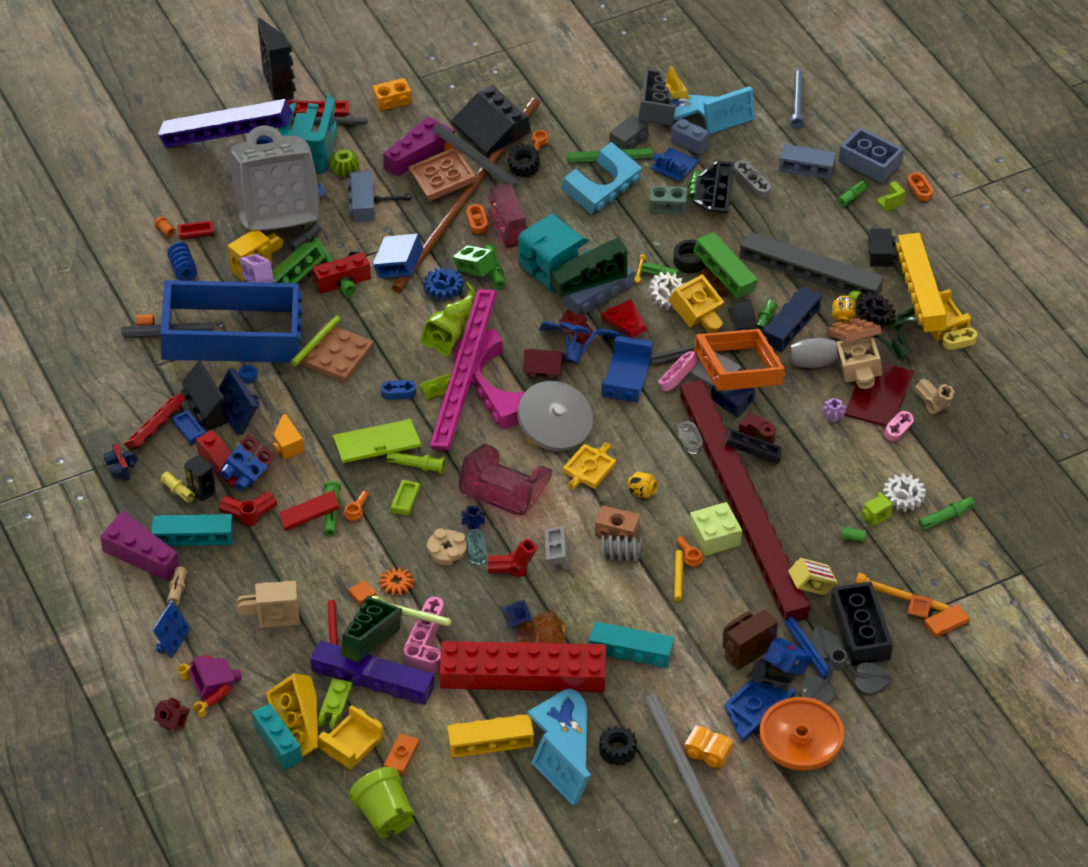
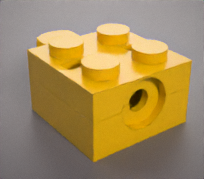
[228,230,283,282]
[668,274,725,333]

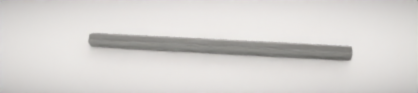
[646,694,740,867]

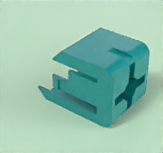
[278,94,338,174]
[518,214,590,292]

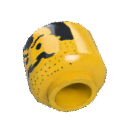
[627,472,658,499]

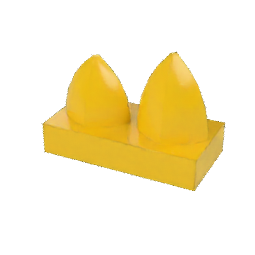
[665,66,688,99]

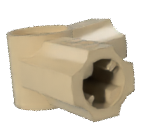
[915,379,955,414]

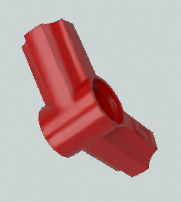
[219,491,277,526]
[488,538,537,577]

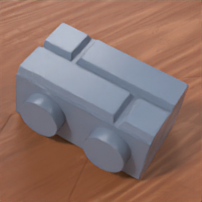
[671,118,710,155]

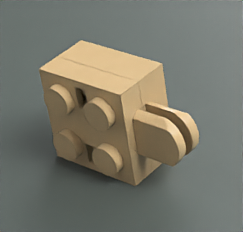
[836,336,882,389]
[237,581,300,628]

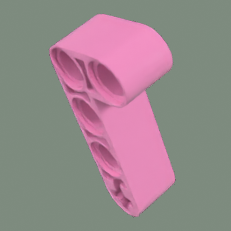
[403,597,444,674]

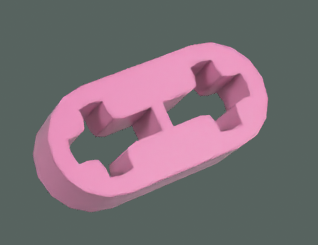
[884,411,914,441]

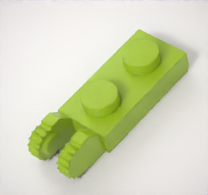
[317,678,353,729]

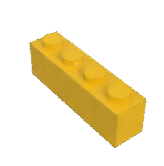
[447,714,534,758]

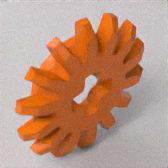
[379,567,415,596]

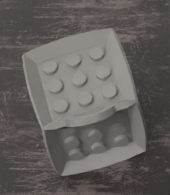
[230,126,319,231]

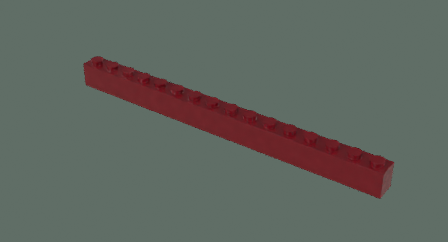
[680,380,811,623]

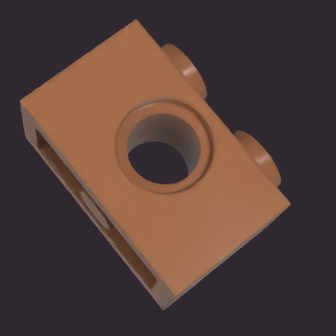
[595,505,640,542]

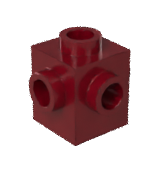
[153,698,190,730]

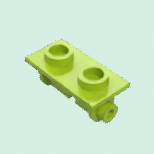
[419,373,452,400]

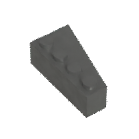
[638,68,676,125]

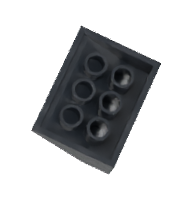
[257,18,296,101]
[451,85,531,155]

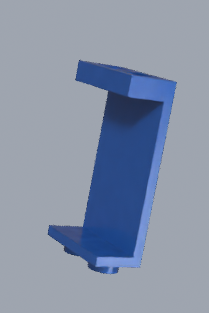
[601,335,653,402]

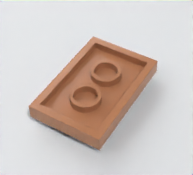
[826,318,882,342]

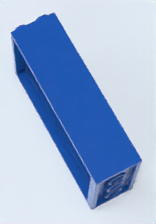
[160,280,302,363]

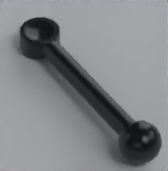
[374,193,411,203]

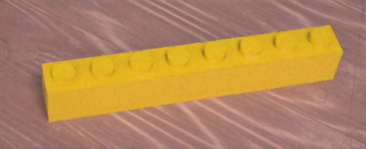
[895,233,946,332]

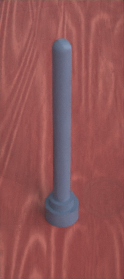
[790,70,804,129]

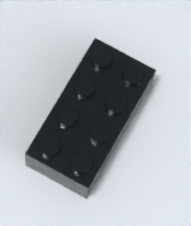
[831,581,893,666]

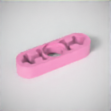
[658,351,699,391]

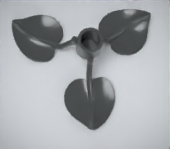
[800,625,892,704]

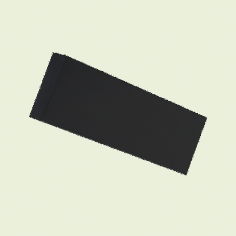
[725,428,782,464]

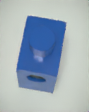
[764,637,813,674]

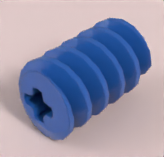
[167,242,198,281]

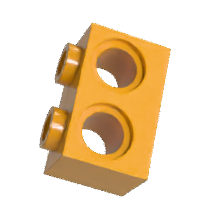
[372,78,412,112]

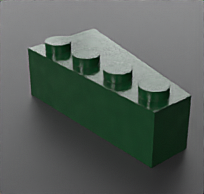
[551,236,628,297]
[341,596,402,662]

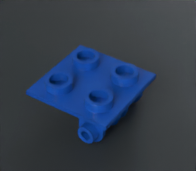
[650,147,699,182]
[152,600,191,658]

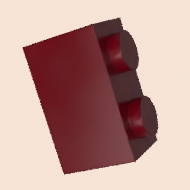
[523,349,565,378]

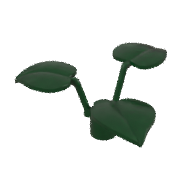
[873,307,918,358]

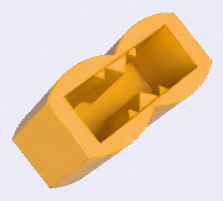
[684,726,733,768]

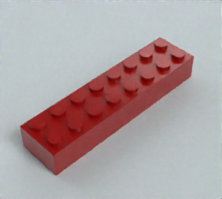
[439,641,606,692]

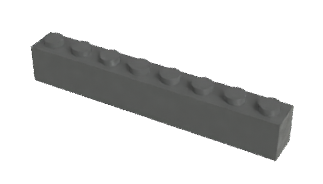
[740,231,884,296]

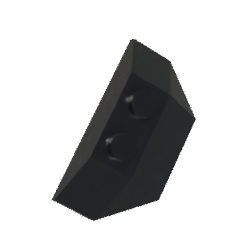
[694,161,735,214]

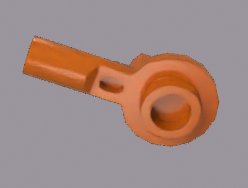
[532,130,549,151]
[343,491,369,521]
[676,536,704,567]

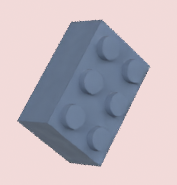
[839,127,904,183]

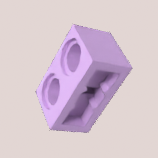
[240,254,274,283]

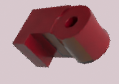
[739,412,776,444]

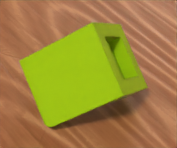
[877,181,905,212]

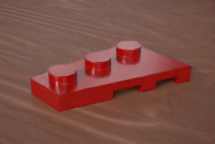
[601,299,647,338]

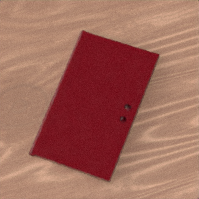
[844,362,914,427]

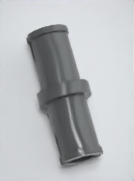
[288,222,321,252]

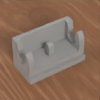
[545,526,570,571]

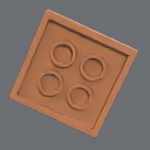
[408,147,477,201]
[299,323,374,382]

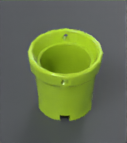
[349,767,416,838]

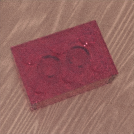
[488,183,526,249]

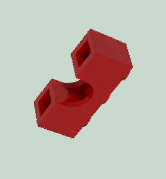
[312,252,371,294]

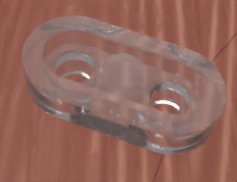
[677,421,703,454]

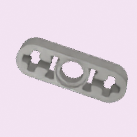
[734,160,771,198]

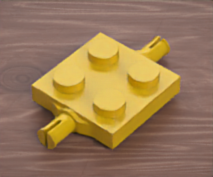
[563,442,616,490]

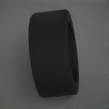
[673,240,706,273]

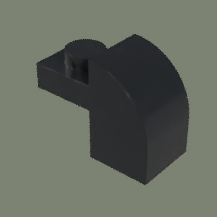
[728,300,757,331]

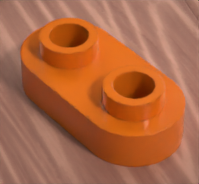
[907,172,933,201]
[466,204,488,234]

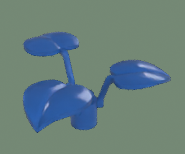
[539,321,624,363]

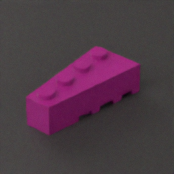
[383,116,455,176]
[100,510,179,581]

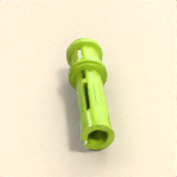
[387,452,446,475]

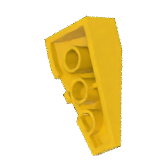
[266,673,318,757]

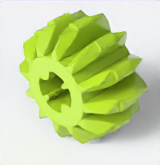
[329,149,359,177]

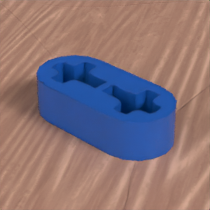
[380,380,417,400]

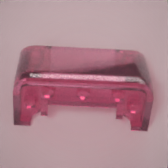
[458,443,553,516]

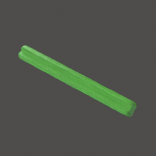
[567,148,654,163]

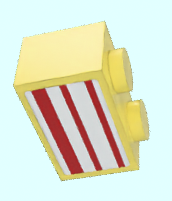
[788,558,838,596]

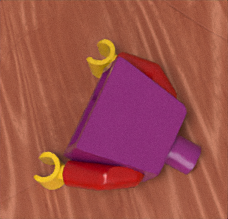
[178,655,242,718]

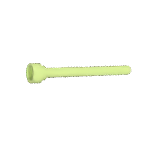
[372,596,451,626]

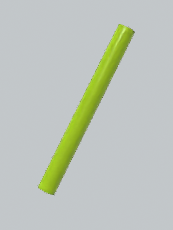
[291,315,341,366]

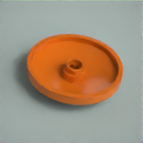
[759,697,844,771]

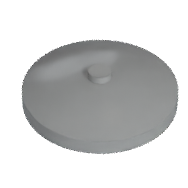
[517,381,593,452]

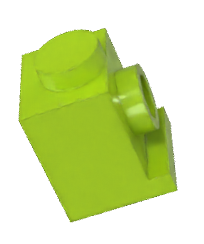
[860,492,893,527]

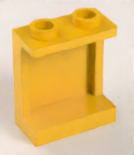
[930,289,971,341]
[318,705,384,770]

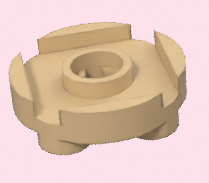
[427,528,467,565]

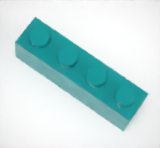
[152,514,234,546]
[589,622,674,668]

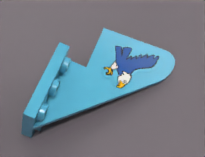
[672,86,755,134]
[527,689,591,806]

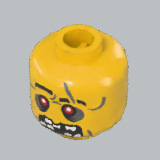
[832,296,856,324]

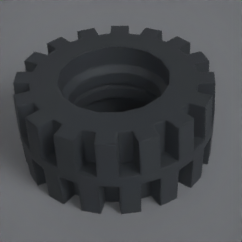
[508,144,540,178]
[599,725,637,766]

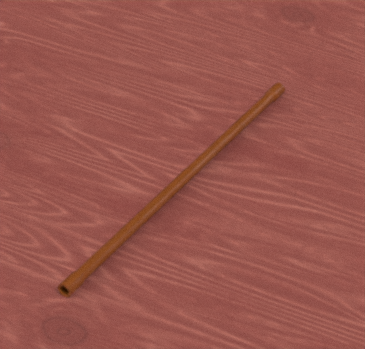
[392,97,540,293]

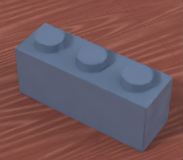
[779,144,836,180]
[347,171,375,222]

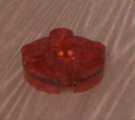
[559,310,593,344]

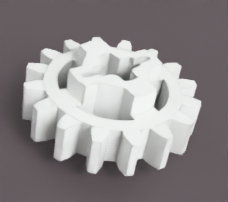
[647,272,685,310]
[883,474,926,512]

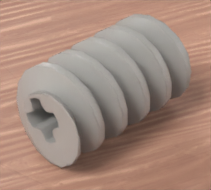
[601,535,643,562]

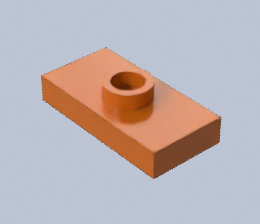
[384,733,419,775]

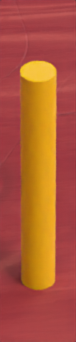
[674,550,683,602]

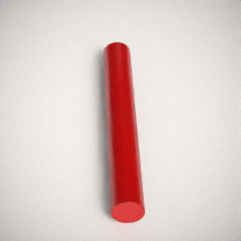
[327,600,338,645]

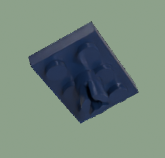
[219,368,259,435]

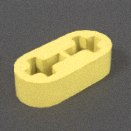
[942,327,977,350]

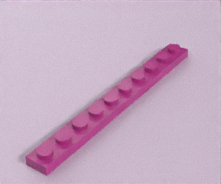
[430,289,497,451]

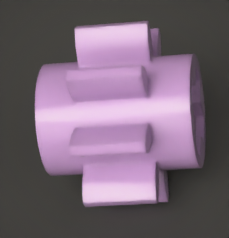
[822,398,846,422]

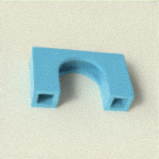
[561,142,642,215]

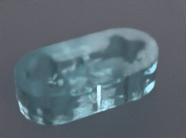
[466,529,486,564]

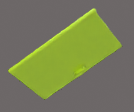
[332,419,422,463]

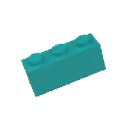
[252,703,302,770]

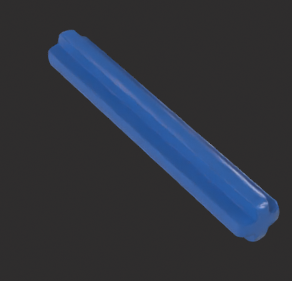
[784,617,830,679]

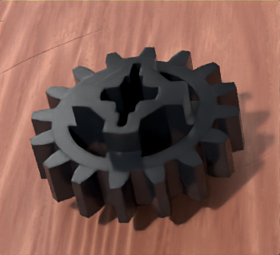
[856,292,896,327]

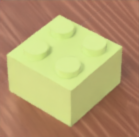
[690,502,742,556]

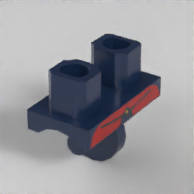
[103,443,138,481]

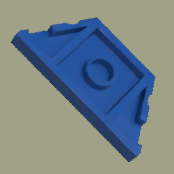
[724,679,796,743]

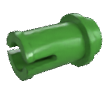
[841,526,866,543]

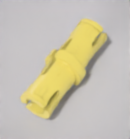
[160,472,195,503]

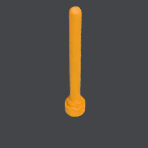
[855,573,949,611]

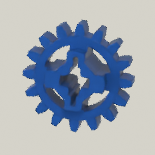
[424,267,463,301]

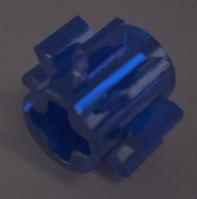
[461,505,485,529]

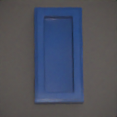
[171,410,206,446]

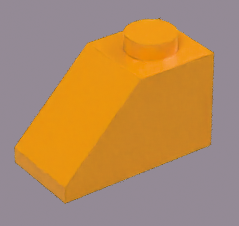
[272,414,304,460]

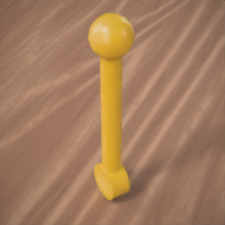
[634,254,646,284]

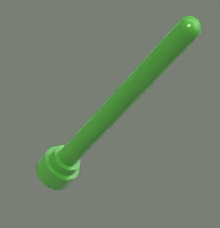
[312,238,357,297]

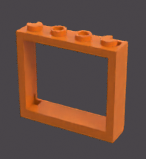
[694,329,786,391]

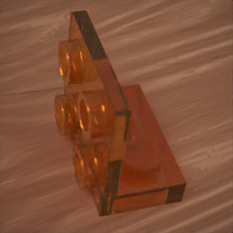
[517,610,565,644]

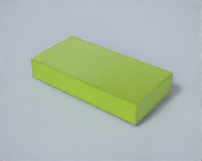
[390,480,421,516]

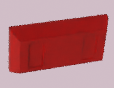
[177,220,215,240]

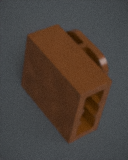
[722,609,778,670]

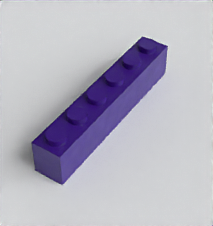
[310,640,435,705]

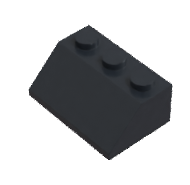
[181,361,228,431]

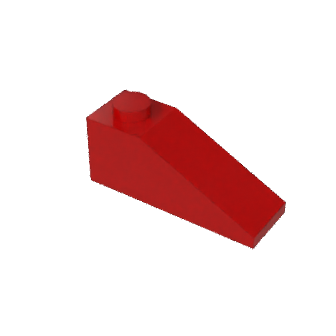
[196,430,238,488]

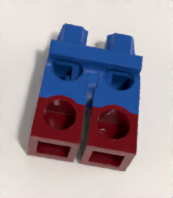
[220,433,277,492]

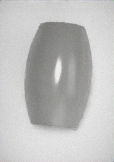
[790,338,838,369]

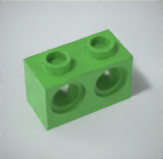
[453,245,497,277]

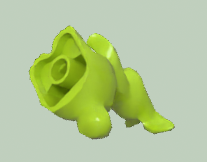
[420,282,476,357]

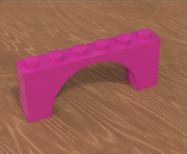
[452,328,525,430]

